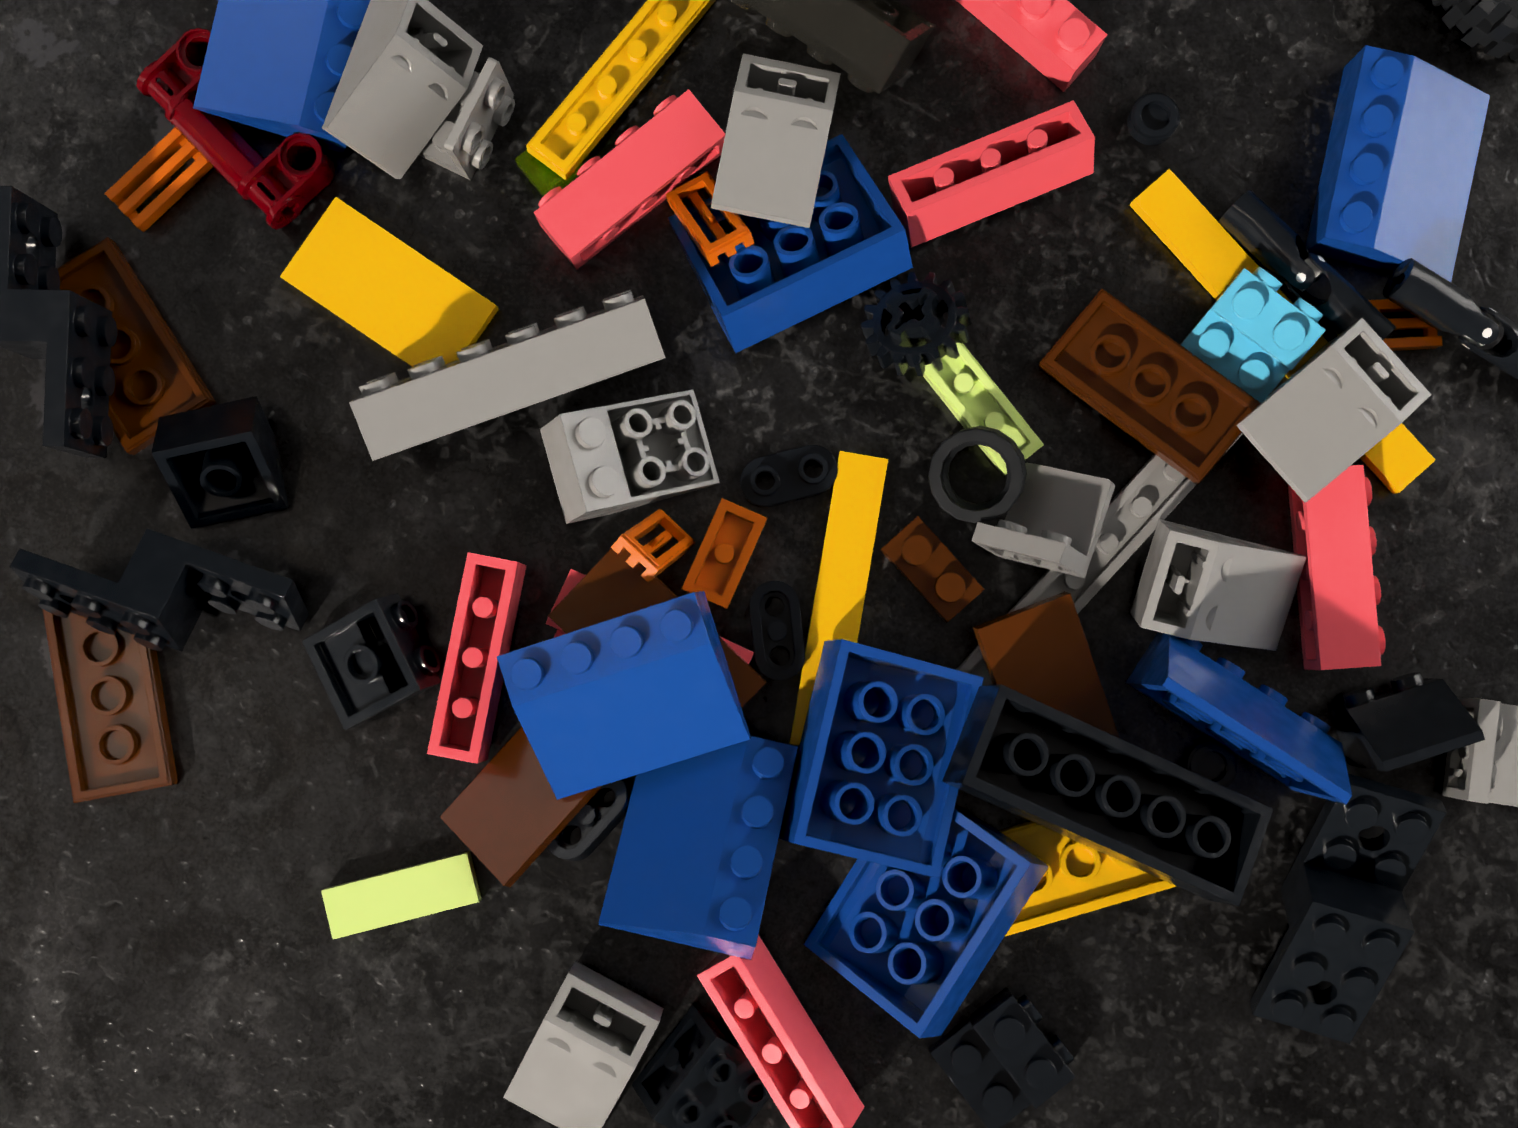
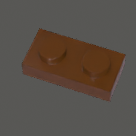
[880,516,985,623]

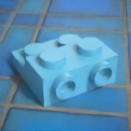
[1180,266,1326,403]

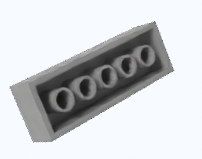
[349,289,666,461]

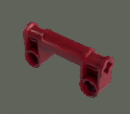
[136,28,336,229]

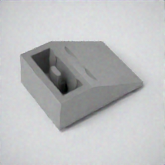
[322,0,483,179]
[711,53,841,228]
[1236,318,1432,503]
[540,389,720,524]
[1130,519,1306,651]
[503,961,664,1128]

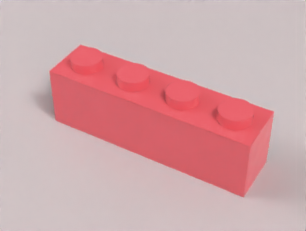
[956,0,1108,92]
[533,89,725,270]
[888,100,1095,248]
[1288,465,1386,670]
[427,552,527,764]
[697,934,865,1128]

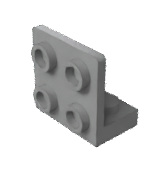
[419,57,515,180]
[971,463,1115,579]
[1442,697,1518,807]

